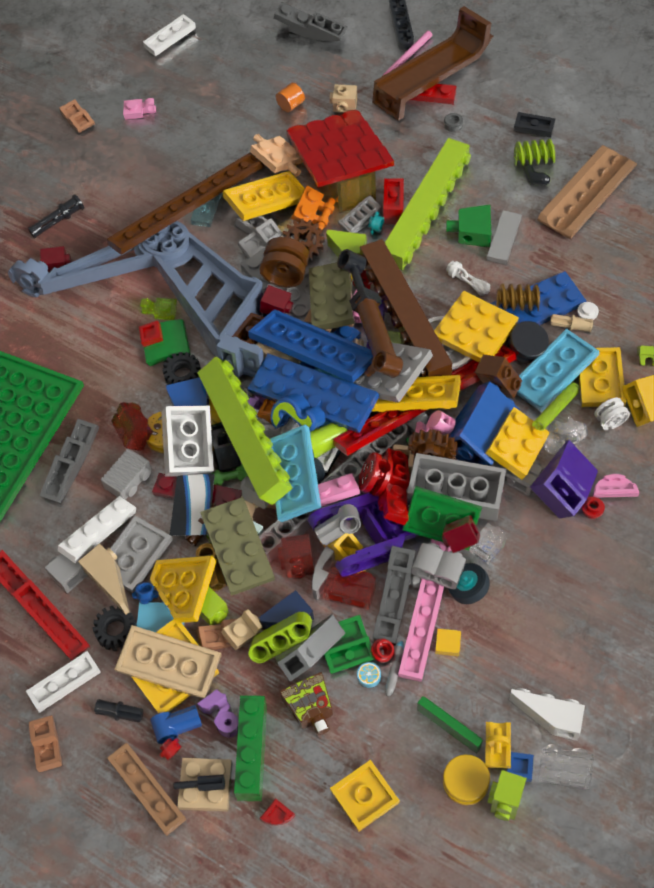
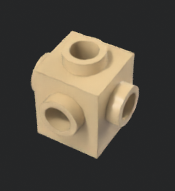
[330,84,358,112]

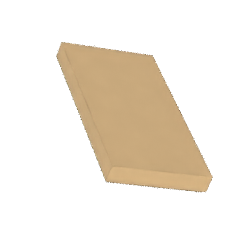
[114,625,221,699]

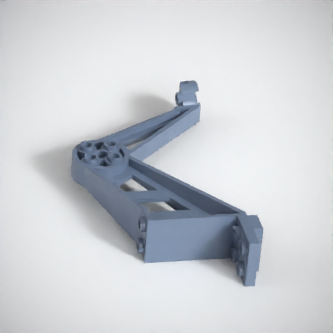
[8,221,264,379]

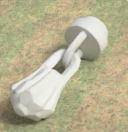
[446,261,490,296]

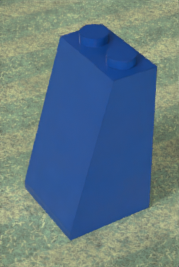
[448,381,520,466]

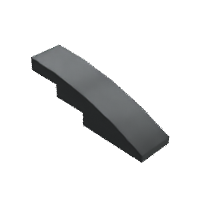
[40,419,99,503]

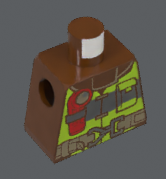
[280,672,333,736]

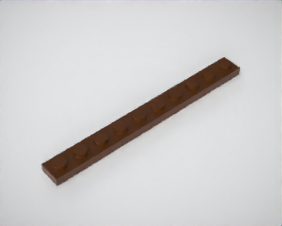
[107,152,264,255]

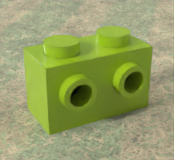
[487,770,527,821]

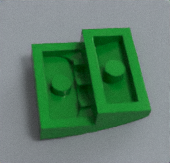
[144,319,191,367]
[324,615,374,674]

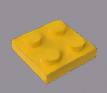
[330,760,400,832]

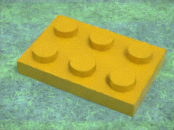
[578,347,626,407]
[485,407,550,480]

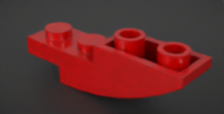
[378,448,410,526]

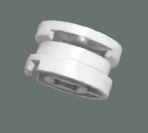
[594,398,630,430]

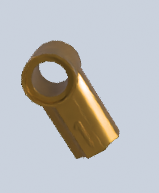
[196,543,226,592]

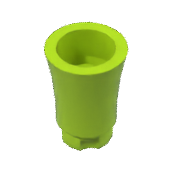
[310,423,347,458]

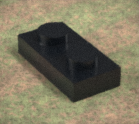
[514,112,556,138]

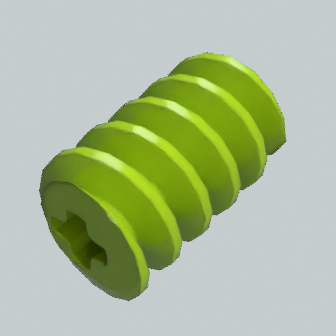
[514,139,555,166]

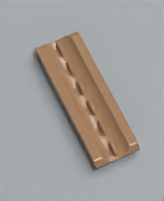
[537,145,637,240]

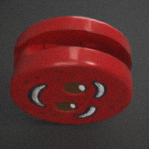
[358,452,393,497]

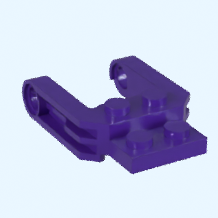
[308,493,420,577]

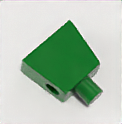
[446,205,492,247]

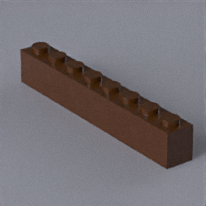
[360,239,453,377]

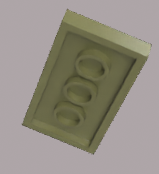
[308,262,355,330]
[200,497,275,596]

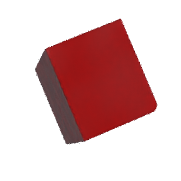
[383,178,404,225]

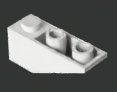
[509,688,585,741]

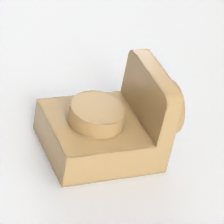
[221,609,262,651]

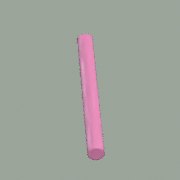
[383,30,432,76]

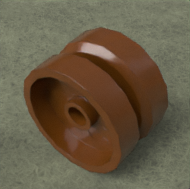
[259,237,309,288]

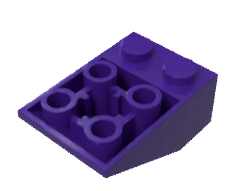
[530,440,598,519]

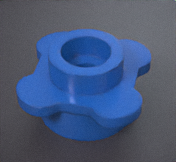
[132,582,159,604]

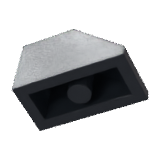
[211,422,241,471]

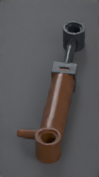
[337,249,403,378]

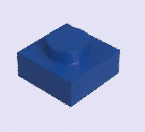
[507,752,534,782]

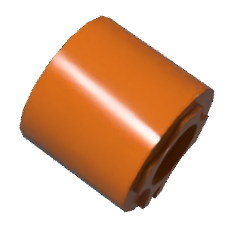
[275,82,305,113]

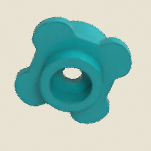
[368,211,384,235]

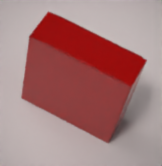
[139,320,163,347]

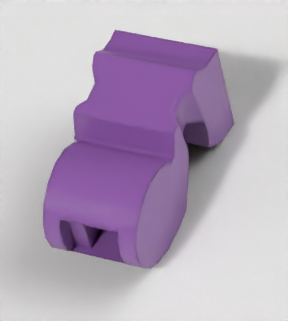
[197,690,239,738]

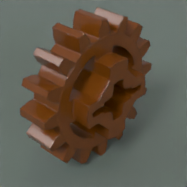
[282,218,325,261]
[408,429,457,459]

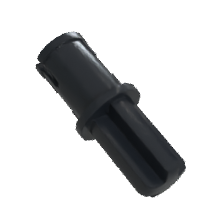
[94,699,144,722]

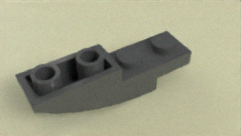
[273,2,348,42]

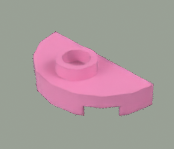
[593,474,639,498]

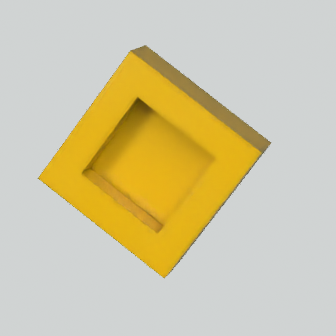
[435,629,461,656]

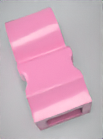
[415,410,456,434]

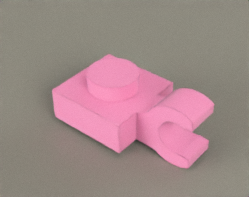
[123,98,156,120]

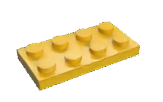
[223,171,304,221]
[372,375,461,412]

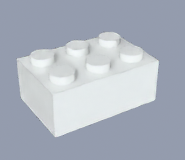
[161,406,214,477]

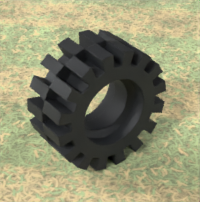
[162,352,201,385]
[93,606,137,651]

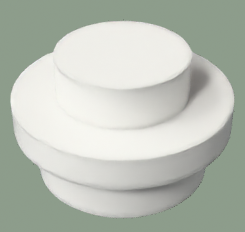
[577,302,599,320]

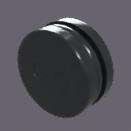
[507,321,549,363]

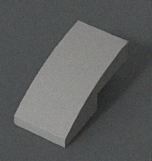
[238,219,283,258]
[312,546,335,600]

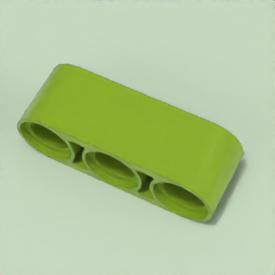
[249,612,312,663]

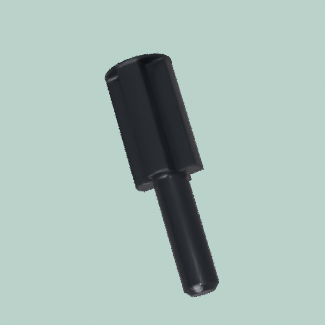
[173,774,225,791]

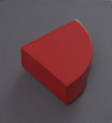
[260,798,295,826]

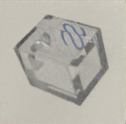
[471,523,507,565]

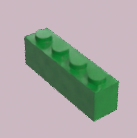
[234,695,267,801]

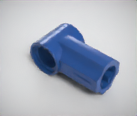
[150,705,202,744]

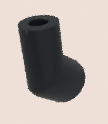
[524,165,550,185]

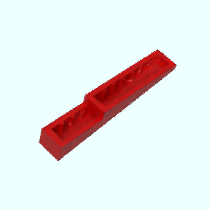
[0,550,90,661]

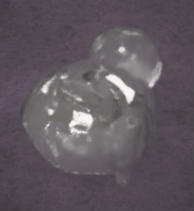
[544,416,588,455]

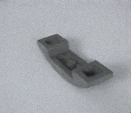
[373,546,415,643]

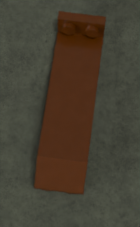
[372,6,493,121]

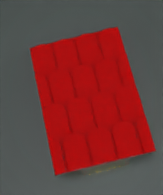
[286,110,394,213]

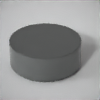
[444,113,463,132]

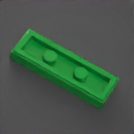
[417,696,483,754]

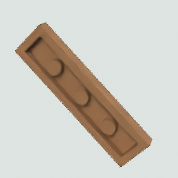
[107,743,186,836]

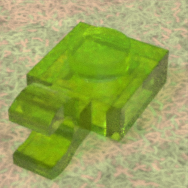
[140,298,178,320]

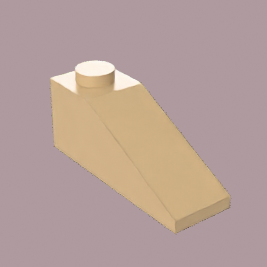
[78,544,129,615]

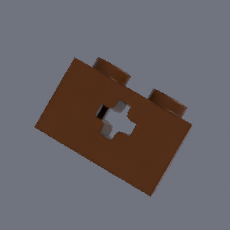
[475,354,522,399]

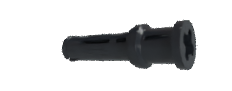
[28,194,84,238]

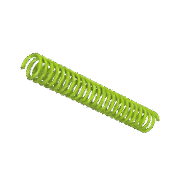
[532,383,580,431]

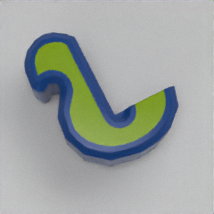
[270,393,326,431]

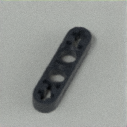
[389,0,414,51]

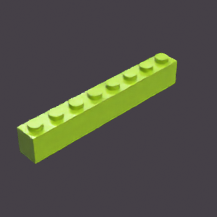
[385,138,471,270]
[197,357,293,505]

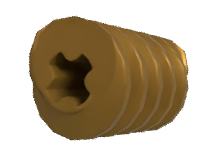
[496,283,540,311]

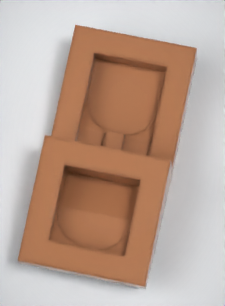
[59,99,95,133]
[197,619,237,650]
[29,715,63,773]

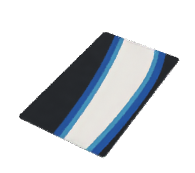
[169,474,215,536]

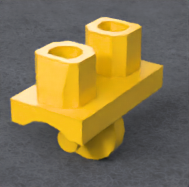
[485,722,511,768]

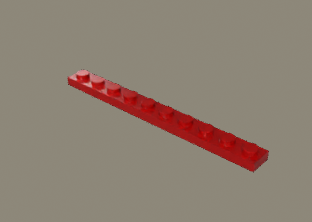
[333,345,516,456]

